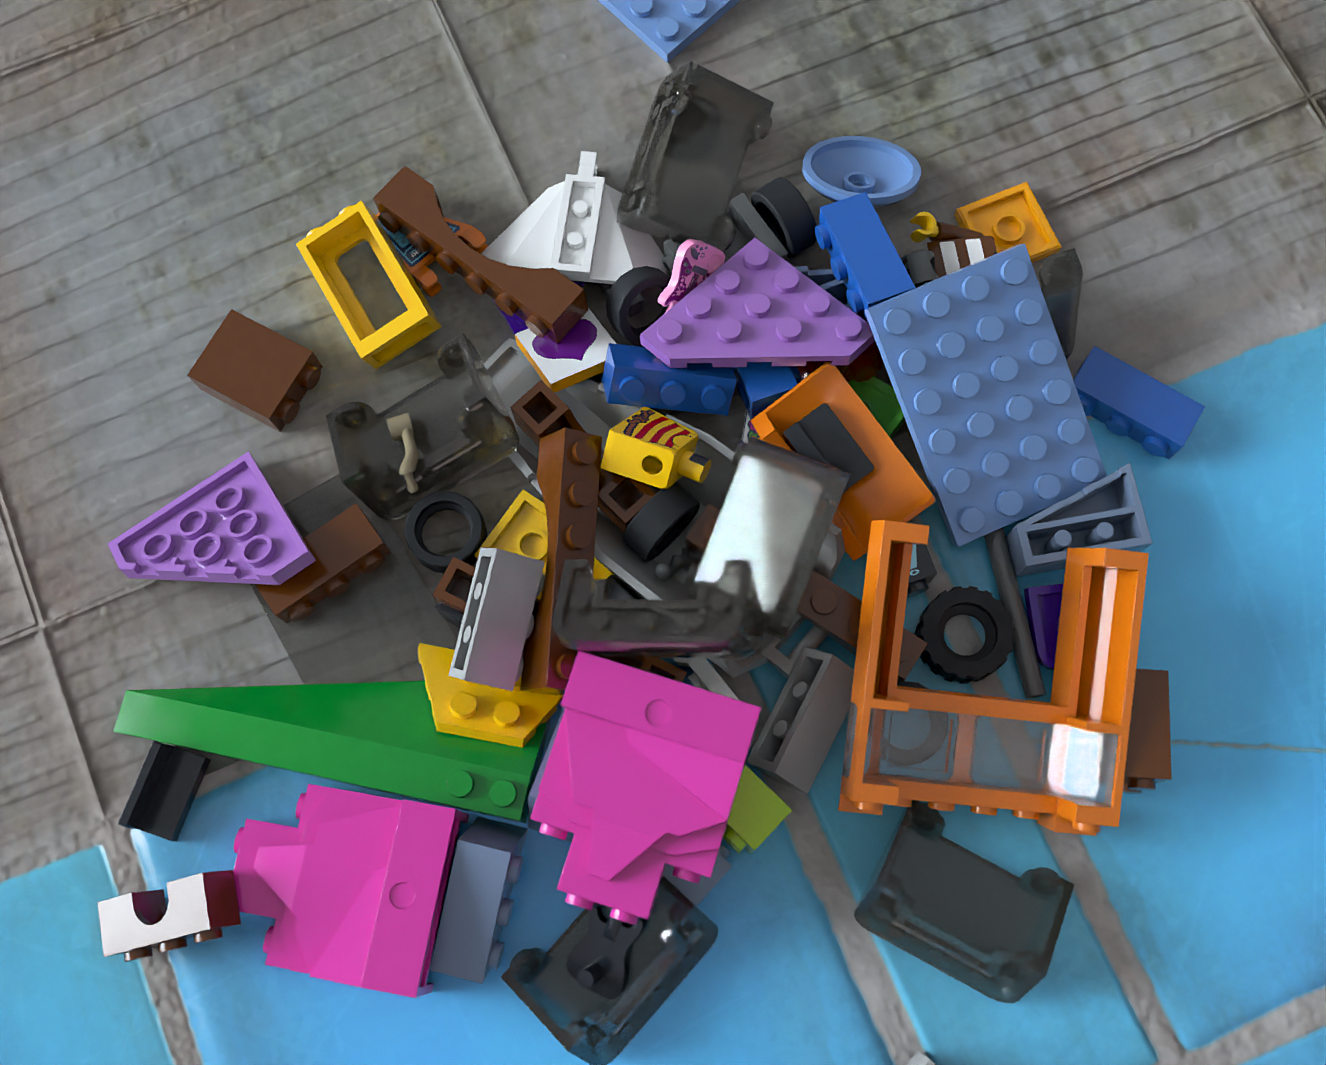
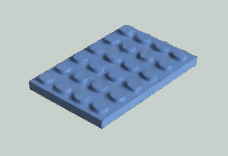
[864,243,1107,547]

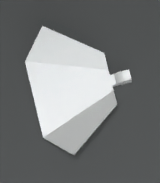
[481,151,670,284]

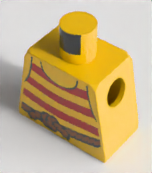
[600,407,711,489]

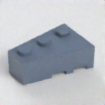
[1006,463,1152,577]
[430,816,528,984]

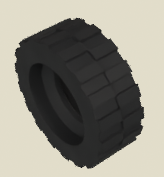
[915,586,1015,684]

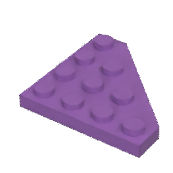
[640,238,875,368]
[108,451,316,585]

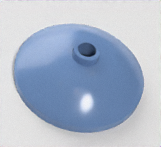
[802,136,921,208]

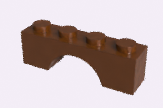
[510,380,655,533]

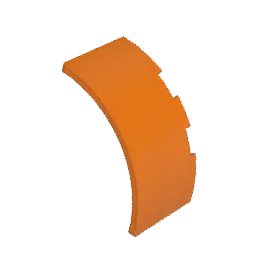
[750,362,935,561]

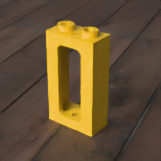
[296,201,442,370]

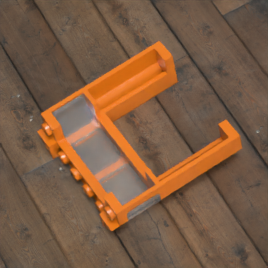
[838,520,1149,836]

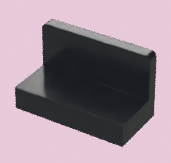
[783,403,874,500]
[118,741,211,842]

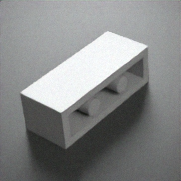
[448,547,545,691]
[747,647,854,794]

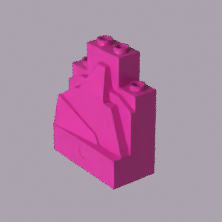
[530,651,761,925]
[233,784,469,998]

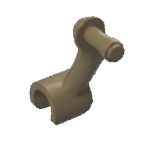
[387,413,419,493]

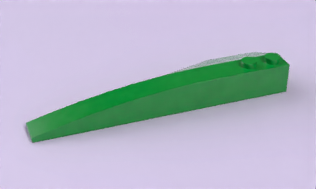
[113,680,551,824]

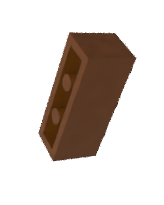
[255,503,392,624]

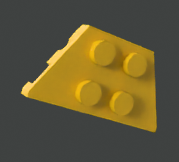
[418,643,564,748]

